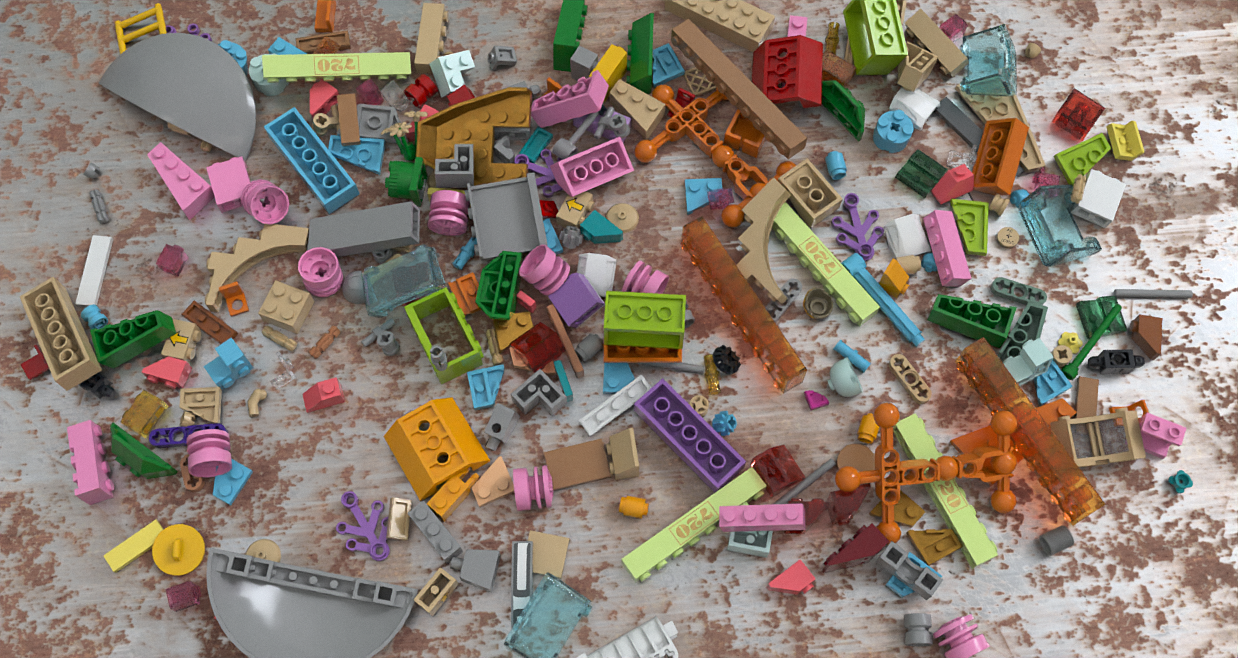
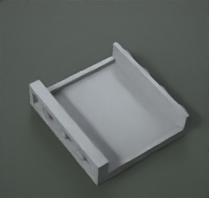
[464,172,548,261]

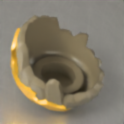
[803,288,834,319]

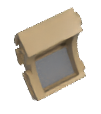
[1050,407,1146,470]

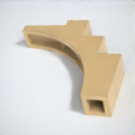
[735,177,791,304]
[205,224,309,312]

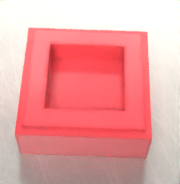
[517,290,536,313]

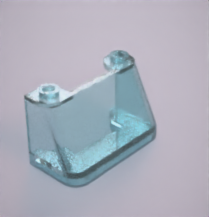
[960,24,1017,97]
[1019,185,1102,267]
[361,245,447,318]
[504,572,593,658]

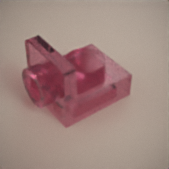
[1032,167,1060,195]

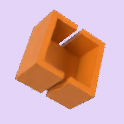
[724,109,766,158]

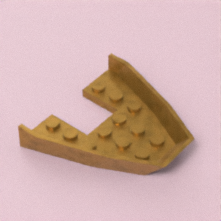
[416,87,532,186]

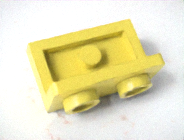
[1106,121,1144,161]

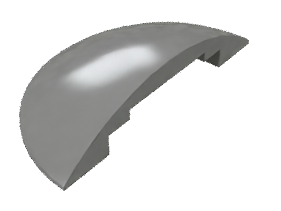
[99,33,256,161]
[206,548,418,658]

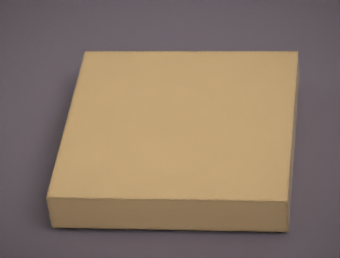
[528,530,570,579]

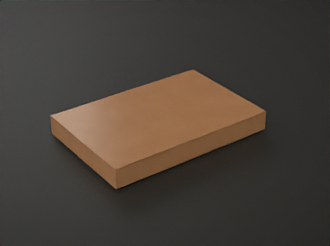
[544,438,611,491]

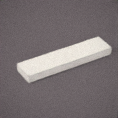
[75,235,113,307]
[579,374,651,437]

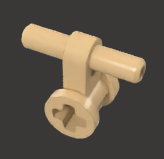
[311,105,340,136]

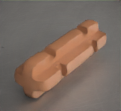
[309,325,341,359]

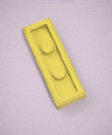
[103,520,164,573]

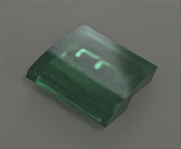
[895,149,948,198]
[1075,296,1127,339]

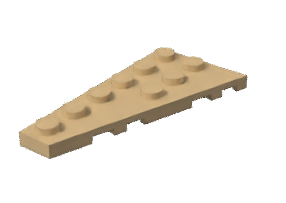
[955,73,1046,173]

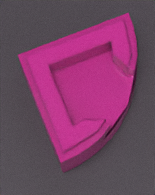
[804,390,829,411]

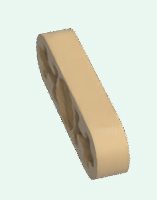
[889,354,932,404]

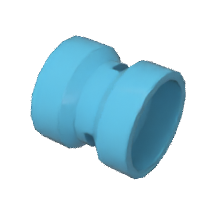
[80,304,108,329]

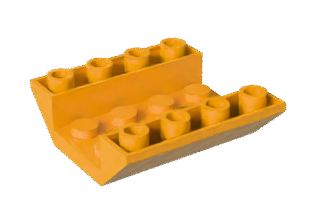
[383,397,490,502]

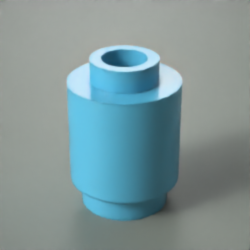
[825,151,847,180]

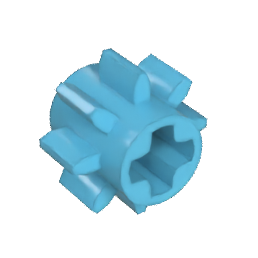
[712,411,737,436]

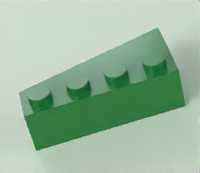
[553,0,588,72]
[90,310,176,369]

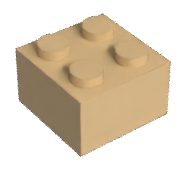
[258,280,315,334]

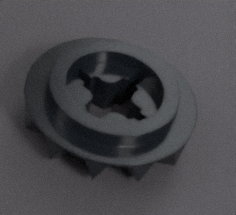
[713,345,741,374]

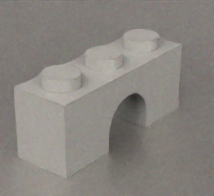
[408,500,463,564]
[876,541,943,600]

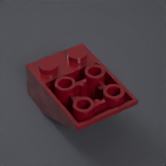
[822,523,890,573]

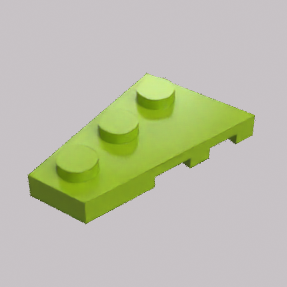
[1053,133,1111,188]
[950,198,989,256]

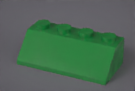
[626,13,654,94]

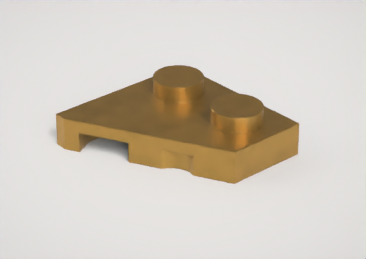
[492,311,534,353]
[869,490,926,528]
[906,529,963,566]

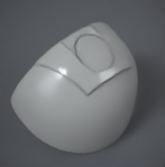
[342,270,368,304]

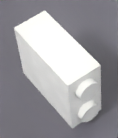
[1071,169,1126,228]

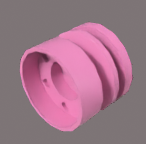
[241,179,289,224]
[427,190,470,236]
[519,244,570,295]
[298,247,343,297]
[621,261,669,294]
[186,429,232,478]
[513,465,554,511]
[933,614,990,658]

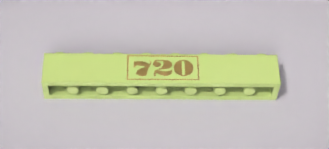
[262,52,411,83]
[772,202,880,327]
[893,413,998,569]
[621,467,767,583]

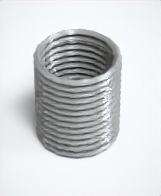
[1039,525,1074,556]

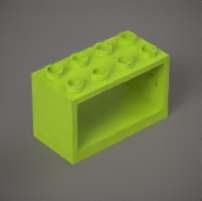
[843,0,908,75]
[404,287,484,385]
[604,291,686,349]

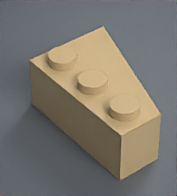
[897,41,938,92]
[610,79,665,140]

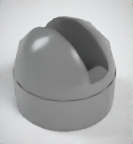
[83,162,100,179]

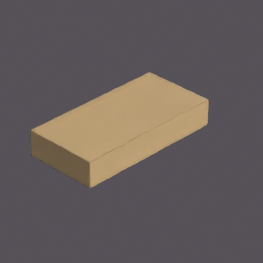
[386,497,412,541]

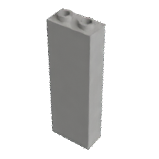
[307,201,420,257]

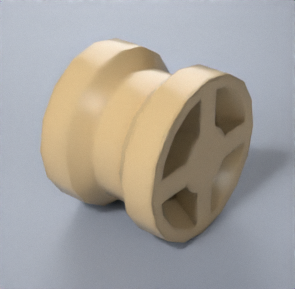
[988,193,1010,216]
[1051,345,1072,368]
[689,395,709,418]

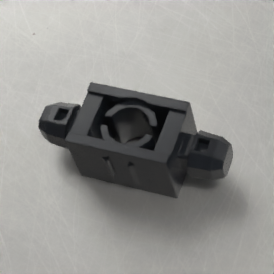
[1088,349,1145,374]
[78,373,116,399]

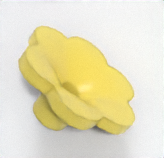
[1058,332,1083,354]

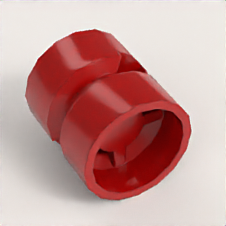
[404,74,438,108]

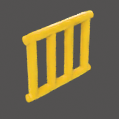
[115,3,167,54]

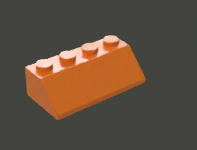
[972,118,1029,195]
[604,345,682,363]

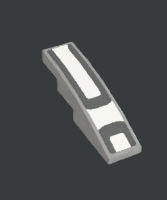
[511,541,533,628]

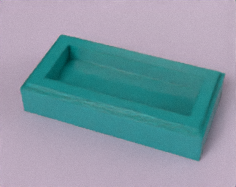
[519,127,553,164]
[553,360,573,402]

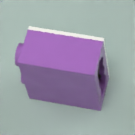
[548,272,605,328]

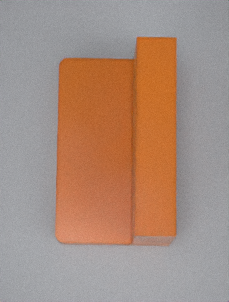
[314,0,336,33]

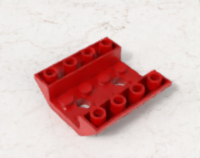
[752,35,823,108]

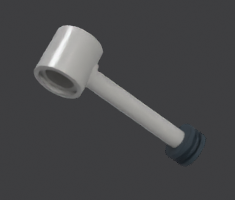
[552,104,607,160]

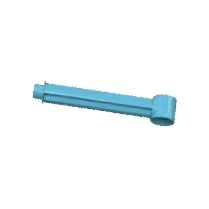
[841,253,925,347]

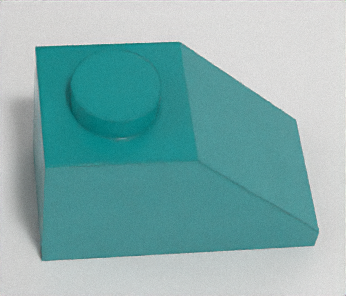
[580,210,623,244]

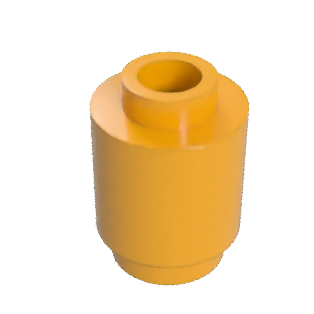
[857,413,880,444]
[619,495,649,519]

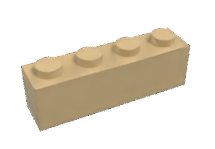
[414,3,449,74]
[905,9,969,77]

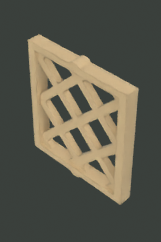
[683,67,716,97]

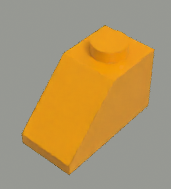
[879,258,909,299]

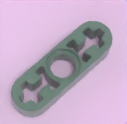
[990,277,1047,305]

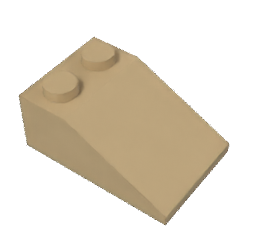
[778,158,843,228]

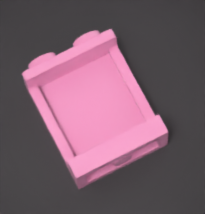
[206,156,250,213]
[1125,412,1186,459]

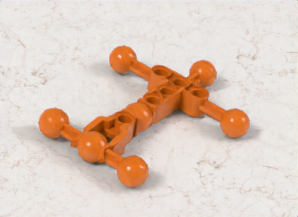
[634,84,797,228]
[835,402,1017,545]

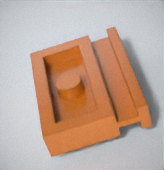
[448,272,481,317]

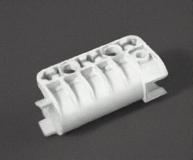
[576,616,678,658]

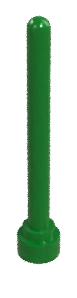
[1061,304,1122,380]

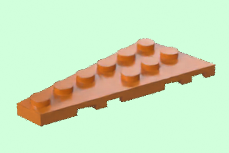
[950,398,1077,486]

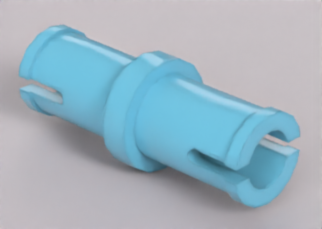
[452,237,477,270]
[833,340,871,373]

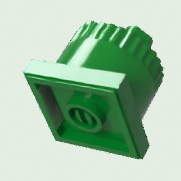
[385,157,428,207]

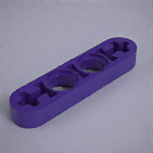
[149,423,228,448]

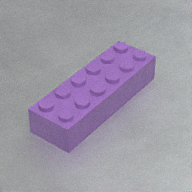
[634,378,746,493]

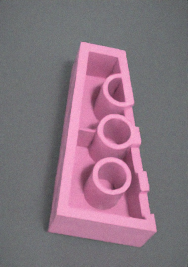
[531,70,609,128]
[147,142,215,220]
[67,420,114,505]

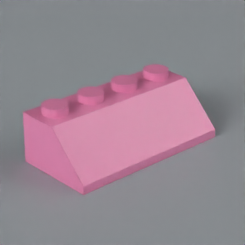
[550,137,634,197]

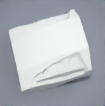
[889,87,940,131]
[883,214,931,258]
[577,253,616,298]

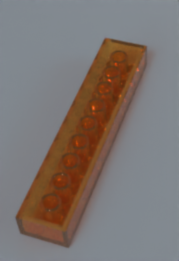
[680,216,807,394]
[955,337,1106,526]

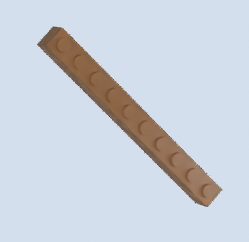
[671,19,807,159]

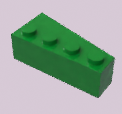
[927,294,1017,349]

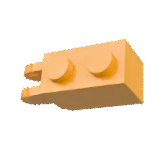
[427,467,479,522]

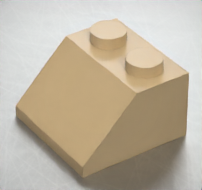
[606,428,639,480]

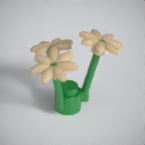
[381,111,428,161]

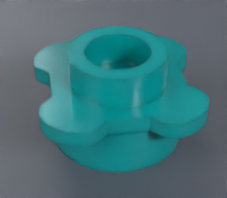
[1168,470,1193,494]

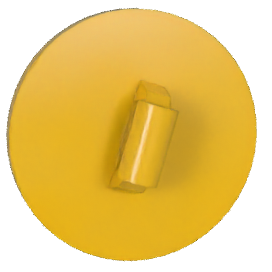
[152,524,205,576]

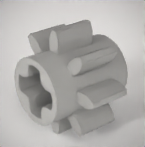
[559,226,583,249]

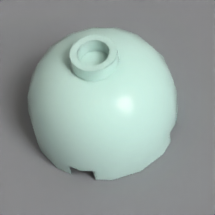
[827,357,863,397]

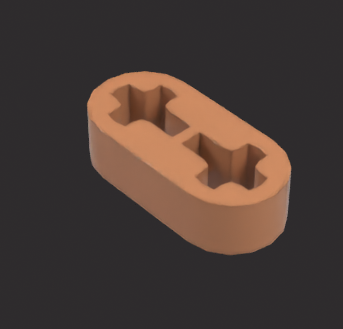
[180,454,205,492]

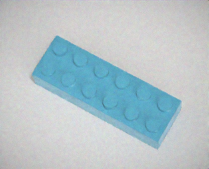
[264,107,360,214]

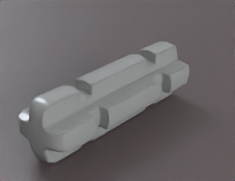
[89,189,109,224]

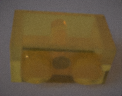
[120,389,169,439]

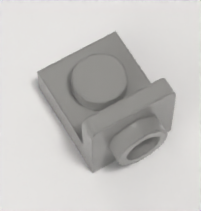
[488,46,517,70]
[493,136,515,164]

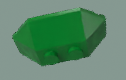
[821,80,865,142]
[475,251,522,320]
[110,422,178,479]

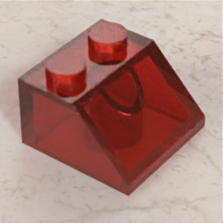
[1052,88,1106,141]
[509,322,566,373]
[825,483,871,526]

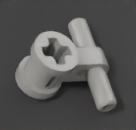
[594,107,630,139]
[361,319,400,356]

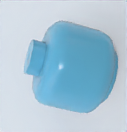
[1010,189,1030,208]
[921,253,938,272]

